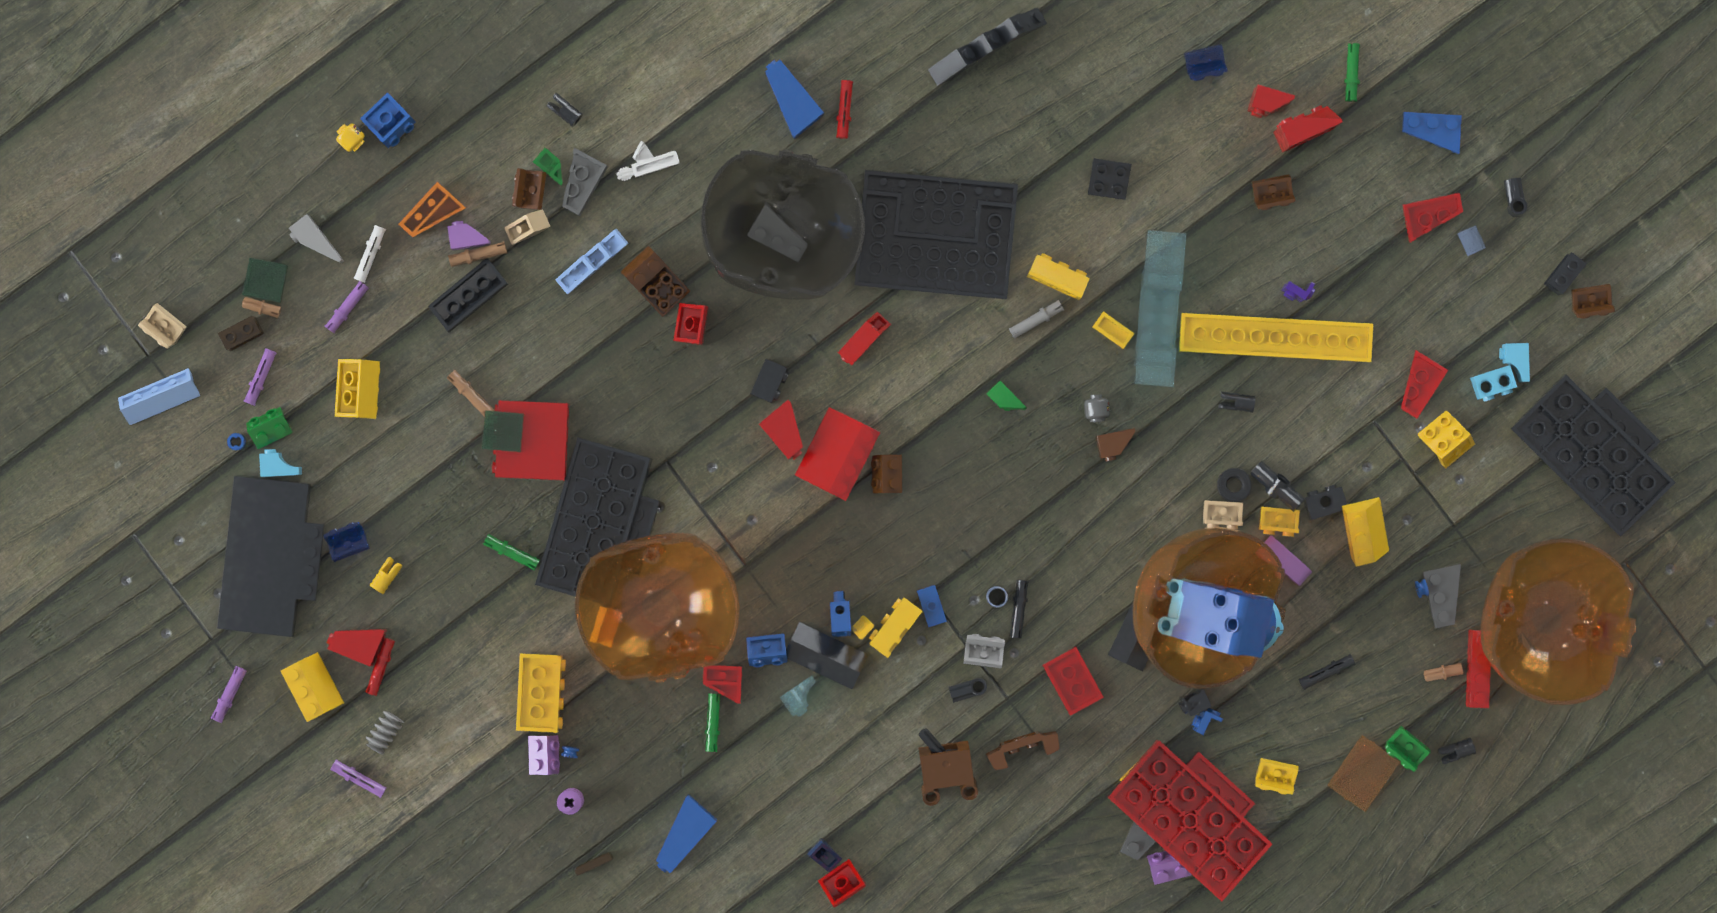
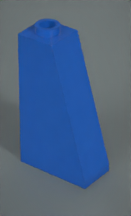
[765,60,824,139]
[656,795,717,873]

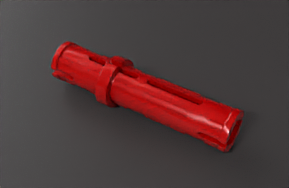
[836,80,853,139]
[365,637,395,696]

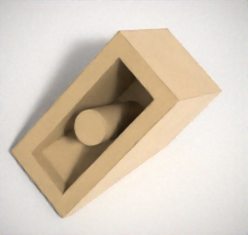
[505,209,550,245]

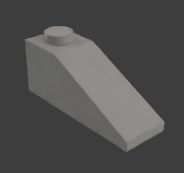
[289,214,344,264]

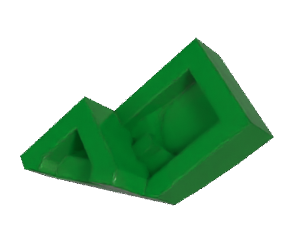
[533,147,563,185]
[987,381,1027,411]

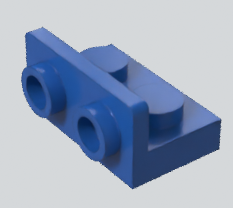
[746,634,787,667]

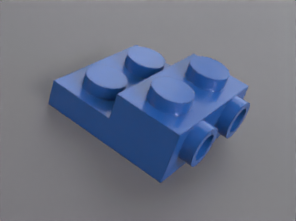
[360,92,416,148]

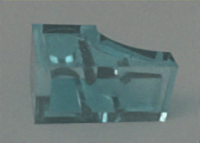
[780,675,816,717]

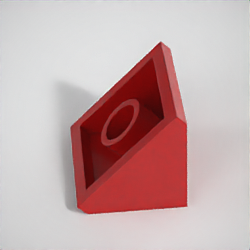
[673,303,709,346]
[818,859,866,908]

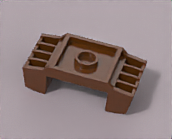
[986,731,1059,770]

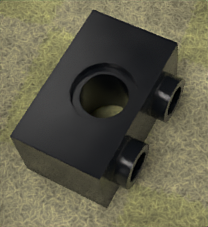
[1304,484,1347,520]

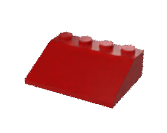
[795,407,880,501]

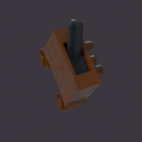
[918,728,978,806]

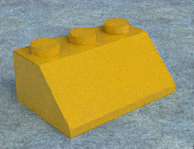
[1027,253,1090,300]
[335,359,380,419]
[1342,497,1389,567]
[281,652,344,722]

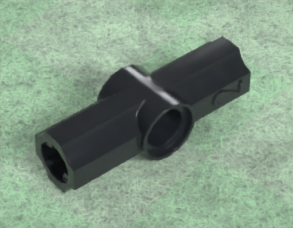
[1250,461,1305,512]

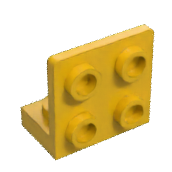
[1418,411,1475,469]

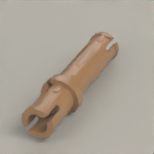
[448,242,507,267]
[447,370,495,419]

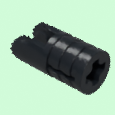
[546,92,583,127]
[1219,391,1255,413]
[1438,738,1476,764]

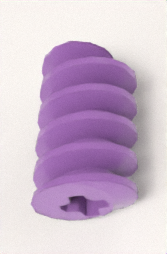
[557,788,584,815]

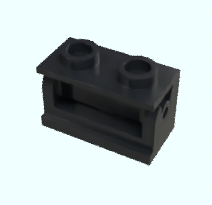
[1543,252,1586,296]
[750,359,789,404]
[1178,688,1212,716]

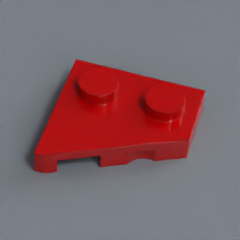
[703,665,742,704]

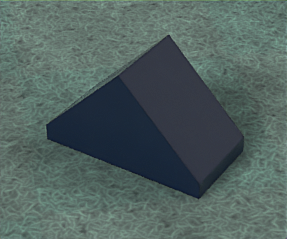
[807,838,842,872]

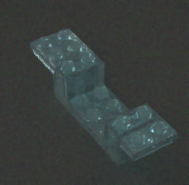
[1134,230,1186,387]

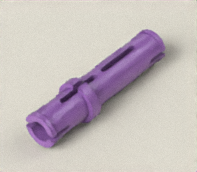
[325,281,369,334]
[244,348,277,406]
[211,666,247,723]
[330,759,387,798]

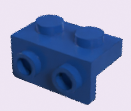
[1192,708,1223,735]

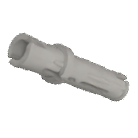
[1009,300,1064,339]

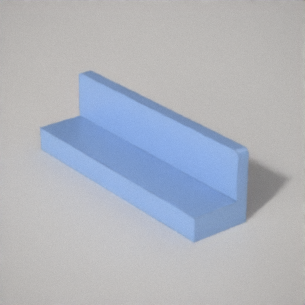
[118,368,200,425]

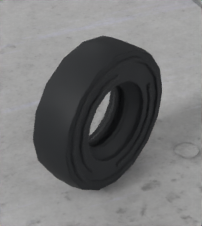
[1217,468,1252,502]

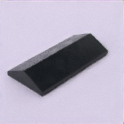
[428,258,508,333]
[1108,586,1171,672]
[786,622,868,689]

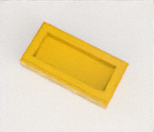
[1092,311,1135,349]

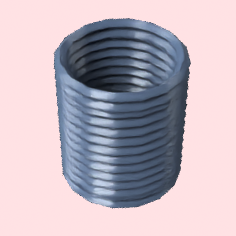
[1457,225,1486,256]
[986,586,1008,608]

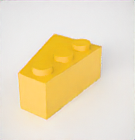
[869,597,922,658]

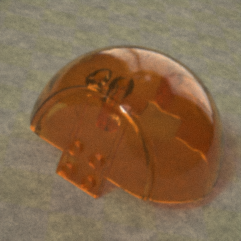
[1133,527,1286,689]
[575,533,740,683]
[1481,538,1636,705]

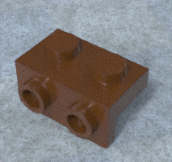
[512,168,547,210]
[1252,174,1295,210]
[1571,284,1615,319]
[871,455,902,493]

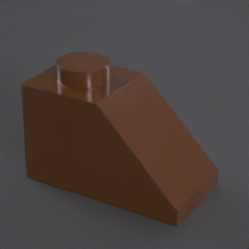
[1096,428,1135,462]

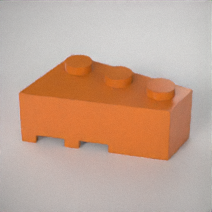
[398,181,466,237]

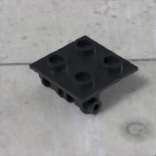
[1088,158,1132,200]

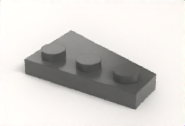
[562,148,608,216]
[747,202,808,262]
[1422,564,1461,628]
[1120,822,1156,860]

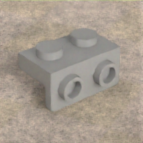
[963,634,1005,668]

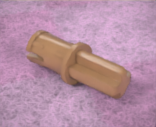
[242,297,281,319]
[1424,663,1463,682]

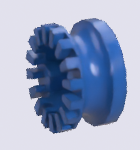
[227,433,246,450]
[1415,579,1429,598]
[561,746,579,758]

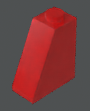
[838,312,891,366]
[759,400,803,460]
[327,629,387,667]

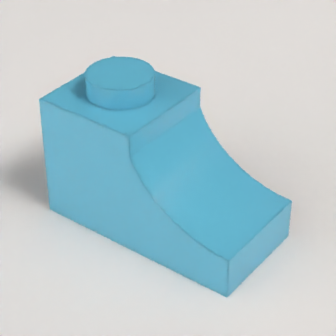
[1499,343,1530,382]
[259,449,302,477]

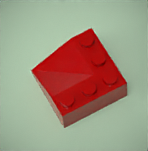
[1273,105,1343,152]

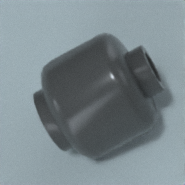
[1084,394,1110,422]

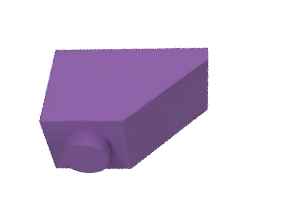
[447,221,491,251]

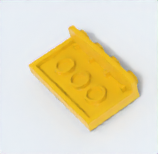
[516,653,566,733]

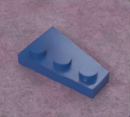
[1402,112,1462,154]

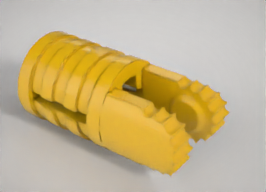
[370,557,402,594]

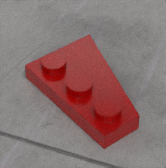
[1402,193,1463,242]
[1401,350,1448,419]

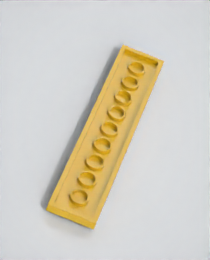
[1179,313,1373,362]

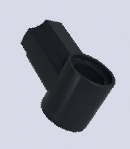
[1504,178,1527,217]
[949,677,987,703]

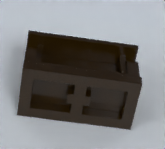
[218,316,264,352]

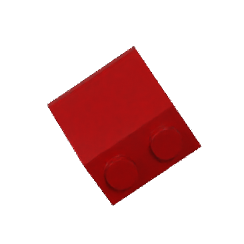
[1247,84,1295,118]

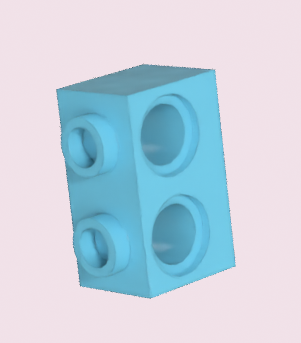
[1470,365,1517,402]

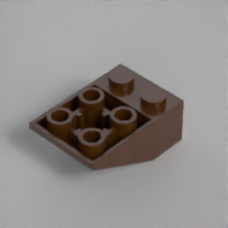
[620,246,690,317]

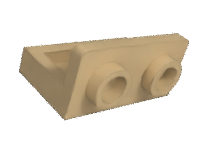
[138,303,187,349]
[1203,500,1243,529]

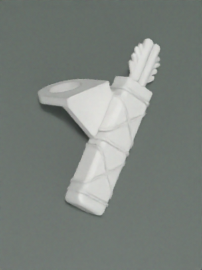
[616,141,680,181]

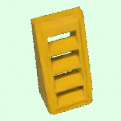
[851,615,874,640]

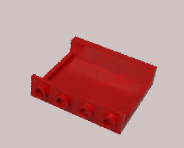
[492,400,569,480]

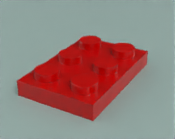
[1042,647,1104,716]

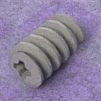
[366,711,404,755]

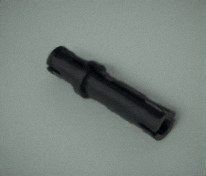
[1009,580,1029,638]
[1298,654,1356,690]

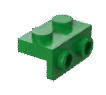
[246,407,292,449]
[1385,726,1431,772]

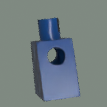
[830,591,851,637]

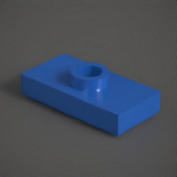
[917,585,947,627]

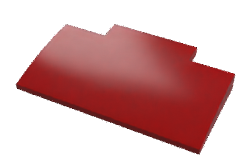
[1108,740,1272,902]

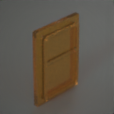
[1327,735,1400,812]

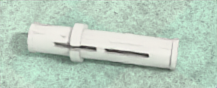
[354,225,386,283]

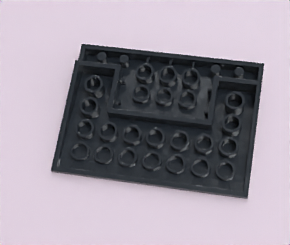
[855,169,1018,299]

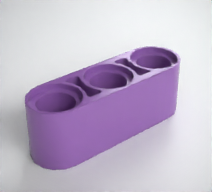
[1258,535,1312,586]

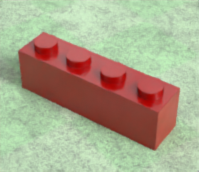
[1466,630,1492,708]

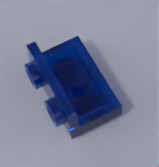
[1184,44,1228,81]
[323,522,370,562]

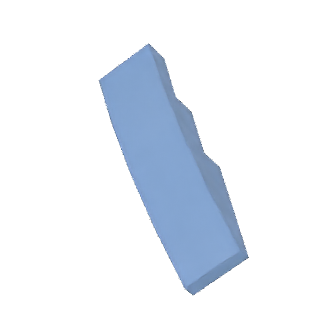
[555,229,629,294]

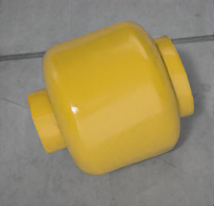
[336,124,365,152]

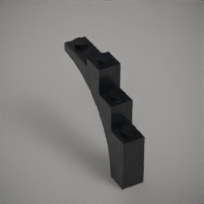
[928,7,1047,86]

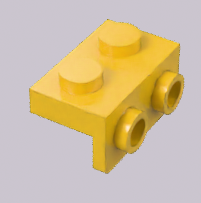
[1259,507,1300,537]
[1255,758,1299,795]

